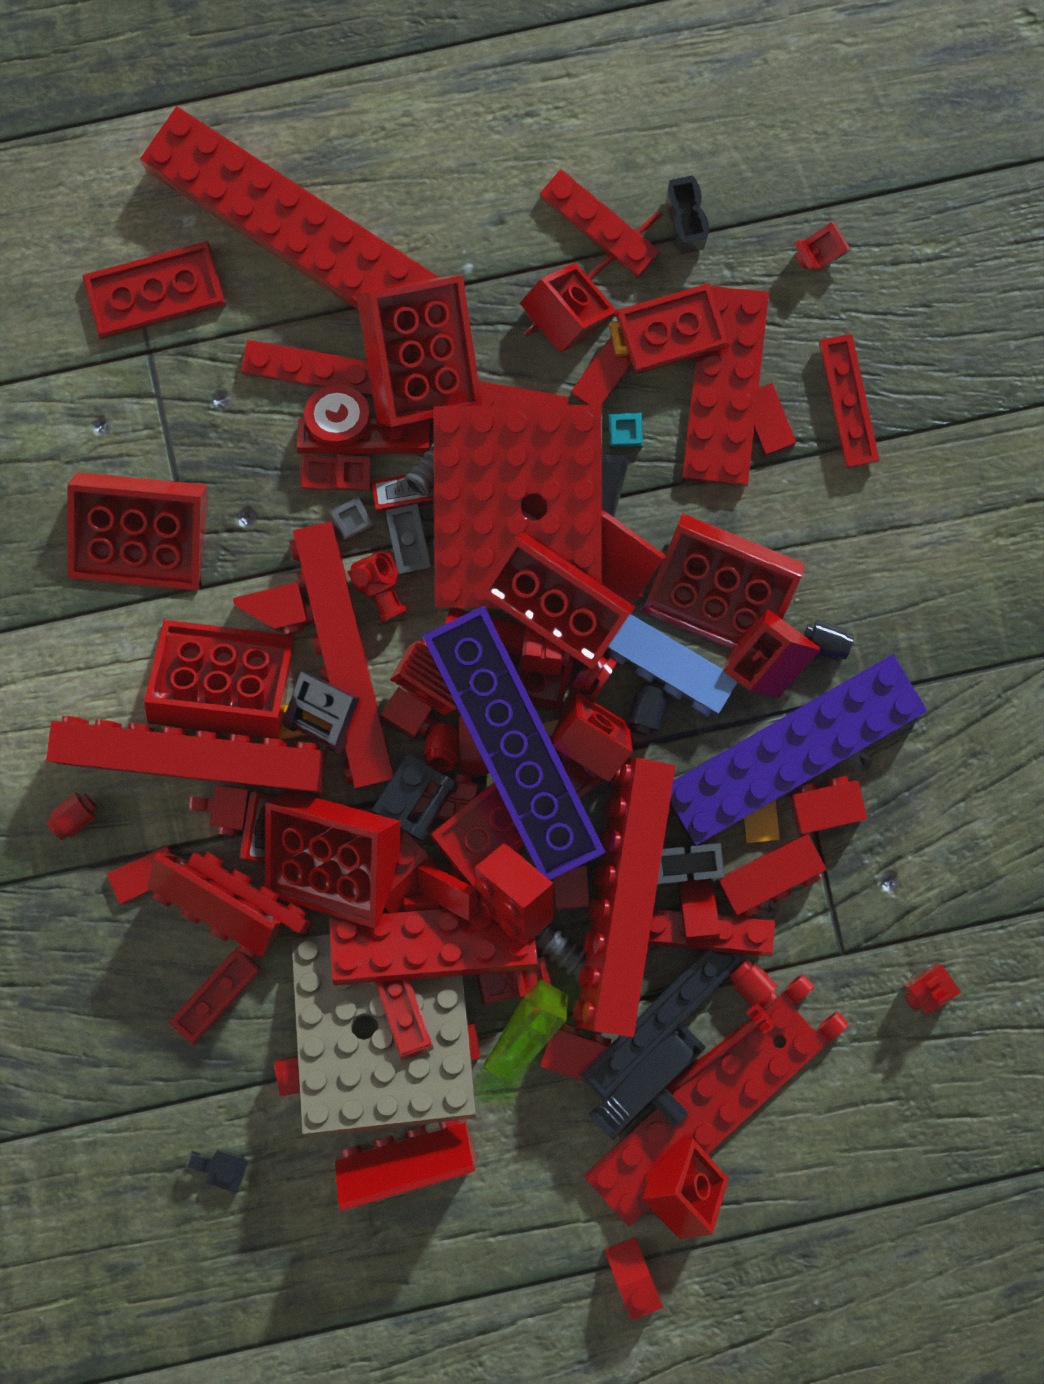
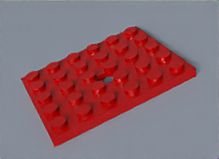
[433,405,602,608]

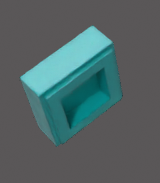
[608,413,643,449]

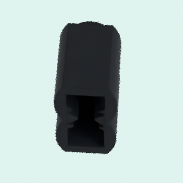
[666,175,709,254]

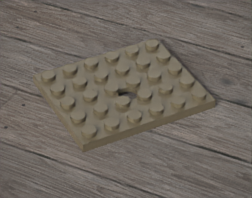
[291,934,477,1138]

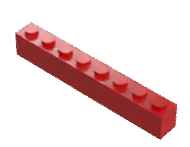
[289,521,395,790]

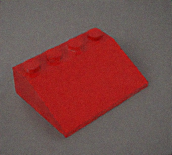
[356,275,482,427]
[67,472,208,591]
[641,513,805,649]
[144,620,294,739]
[265,790,401,928]
[147,852,285,959]
[335,1119,477,1211]

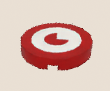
[304,384,371,447]

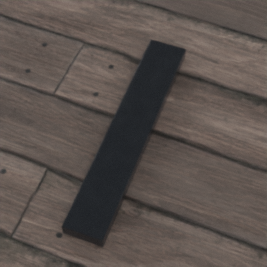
[579,950,745,1100]

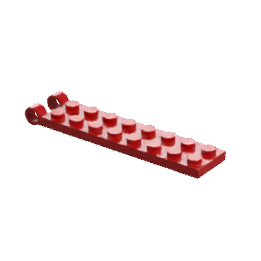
[583,973,849,1227]

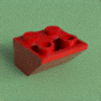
[723,608,820,698]

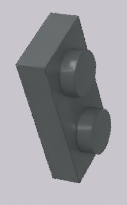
[385,503,431,576]

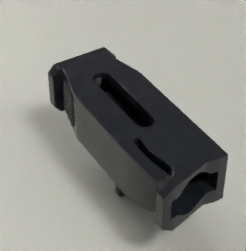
[589,1022,706,1139]

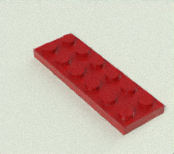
[682,286,769,487]
[429,734,603,887]
[329,907,537,986]

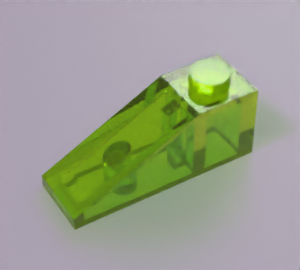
[483,980,568,1083]

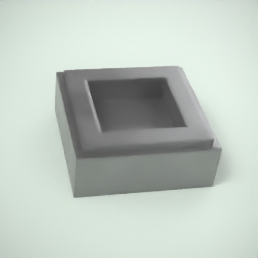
[330,496,374,542]

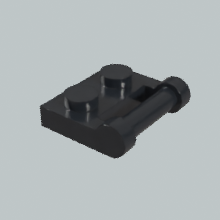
[283,672,360,754]
[372,754,459,842]

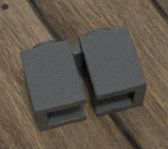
[657,843,725,884]

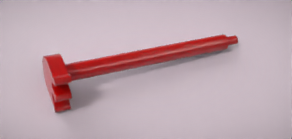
[667,1004,774,1094]

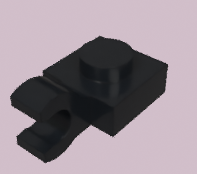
[186,1149,249,1193]

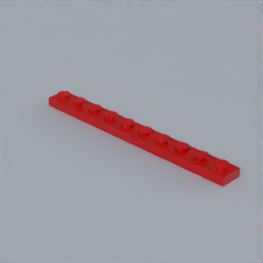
[241,340,569,406]

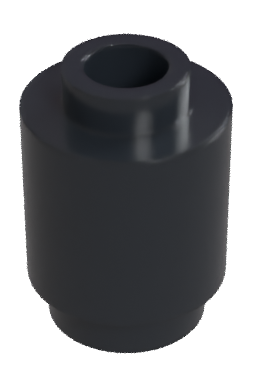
[804,619,854,661]
[627,685,668,736]

